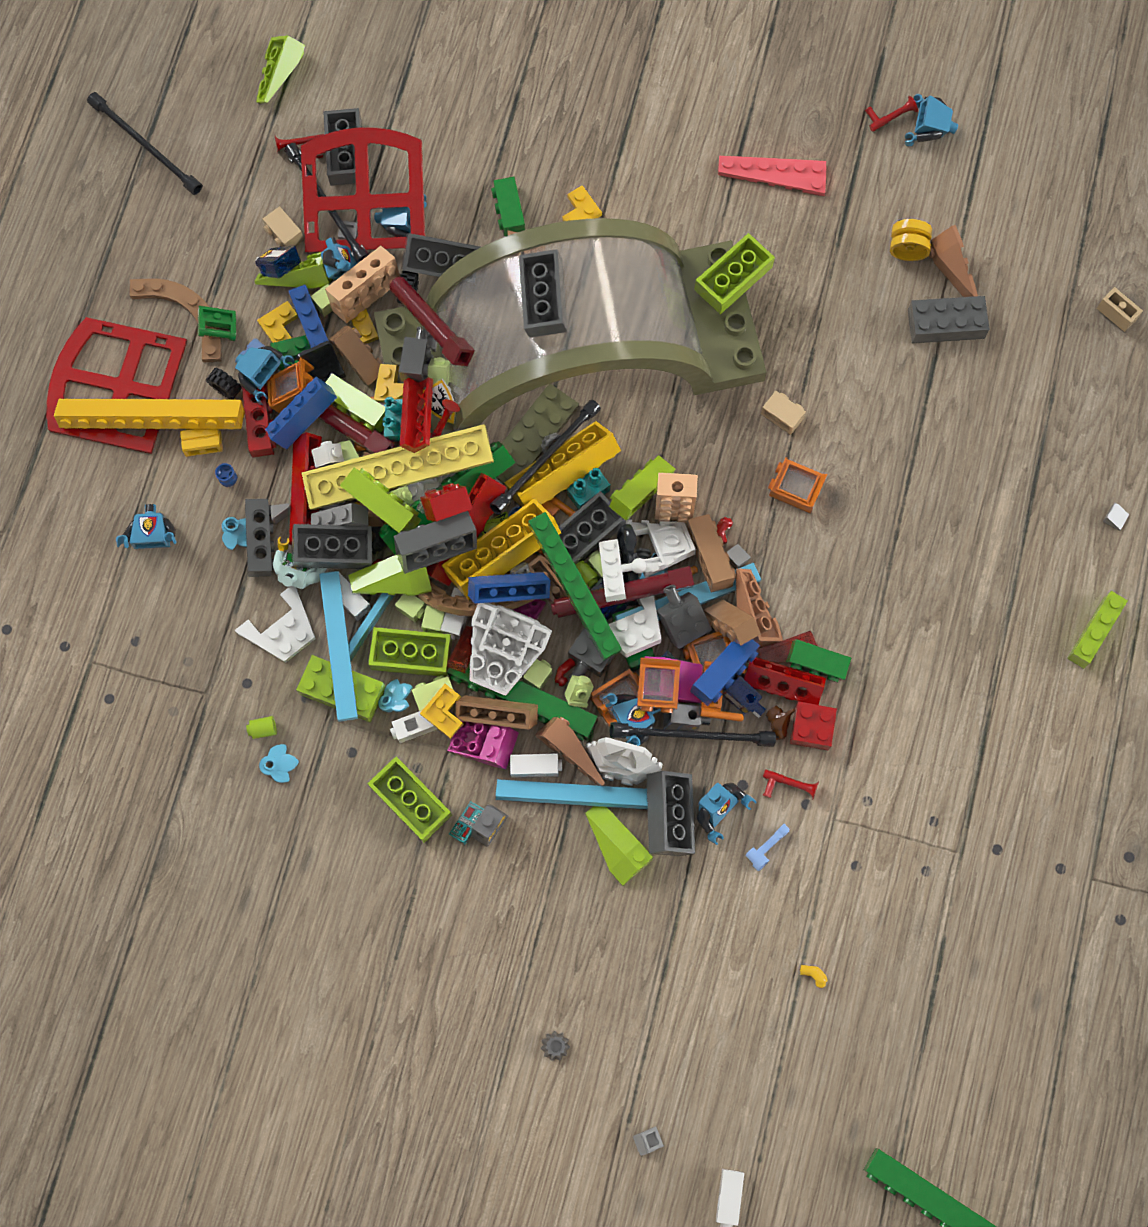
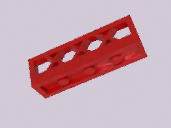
[400,377,433,453]

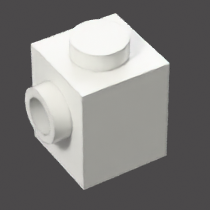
[312,441,344,468]

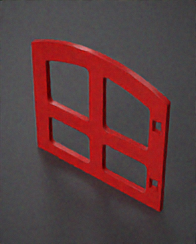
[301,127,425,253]
[47,317,187,454]

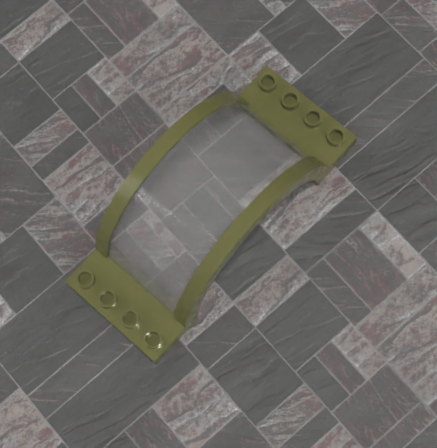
[374,218,767,441]

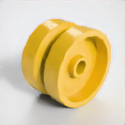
[890,219,932,261]

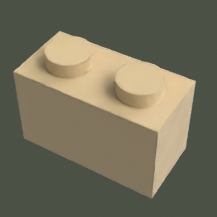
[263,206,304,252]
[1096,287,1143,332]
[761,391,806,435]

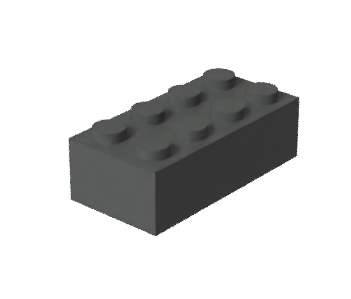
[323,108,362,186]
[401,233,481,283]
[519,249,568,338]
[908,296,990,343]
[559,491,626,565]
[394,511,477,574]
[292,524,372,569]
[647,771,695,856]

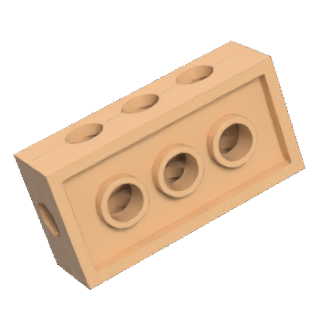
[325,246,400,324]
[655,473,698,523]

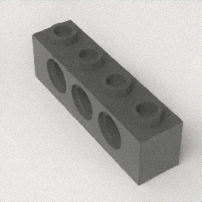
[245,499,274,577]

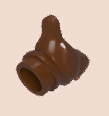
[765,705,795,740]

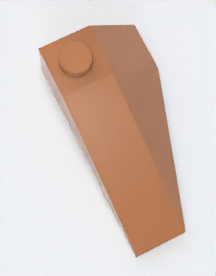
[929,225,978,297]
[736,569,783,648]
[535,717,605,786]

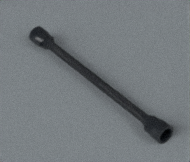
[87,92,203,195]
[284,143,369,263]
[490,400,601,515]
[609,722,776,747]

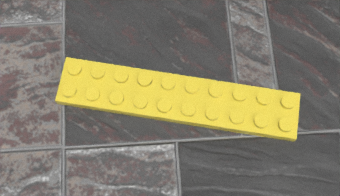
[302,424,494,510]

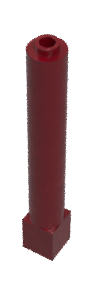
[390,277,475,367]
[281,379,396,454]
[551,566,695,618]

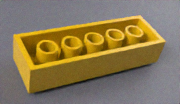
[504,421,621,507]
[442,498,561,601]

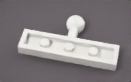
[599,539,647,602]

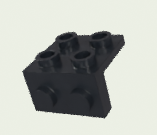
[296,341,346,382]

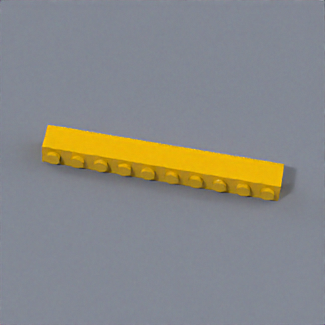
[54,399,245,430]

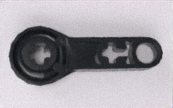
[617,524,639,606]

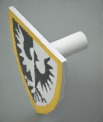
[423,379,456,424]

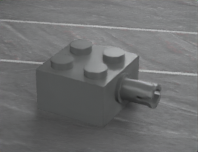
[399,326,433,389]
[656,585,712,649]
[568,627,615,679]

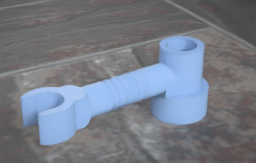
[745,824,790,871]

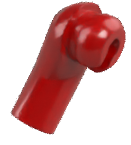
[716,517,733,545]
[554,658,575,687]

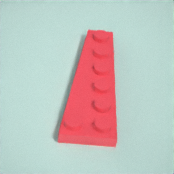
[718,156,826,196]

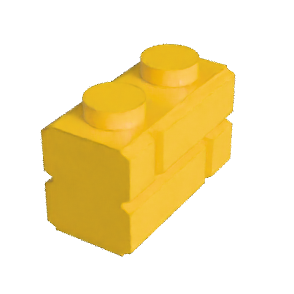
[180,429,223,457]

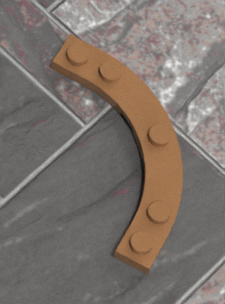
[130,279,222,362]
[416,579,534,616]

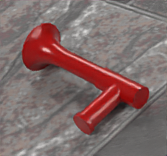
[865,96,918,132]
[275,134,324,159]
[422,399,460,438]
[763,769,819,800]

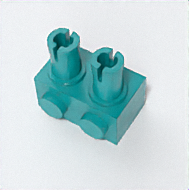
[383,397,403,442]
[567,468,611,510]

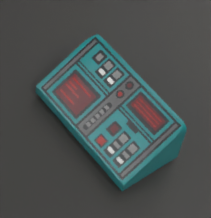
[449,801,484,845]

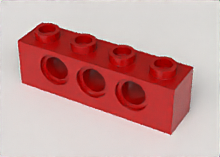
[242,383,277,458]
[743,657,826,705]

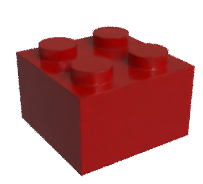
[420,483,473,522]
[790,702,837,751]

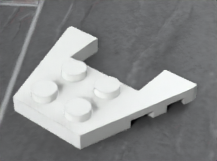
[626,519,695,577]
[235,586,316,663]
[608,596,661,657]

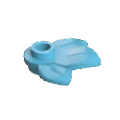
[222,517,247,550]
[378,679,413,712]
[259,744,299,783]

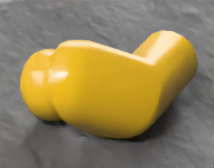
[800,965,828,988]

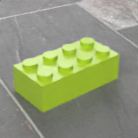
[694,233,775,314]
[340,467,421,533]
[368,627,452,677]
[296,655,386,723]
[367,756,453,843]

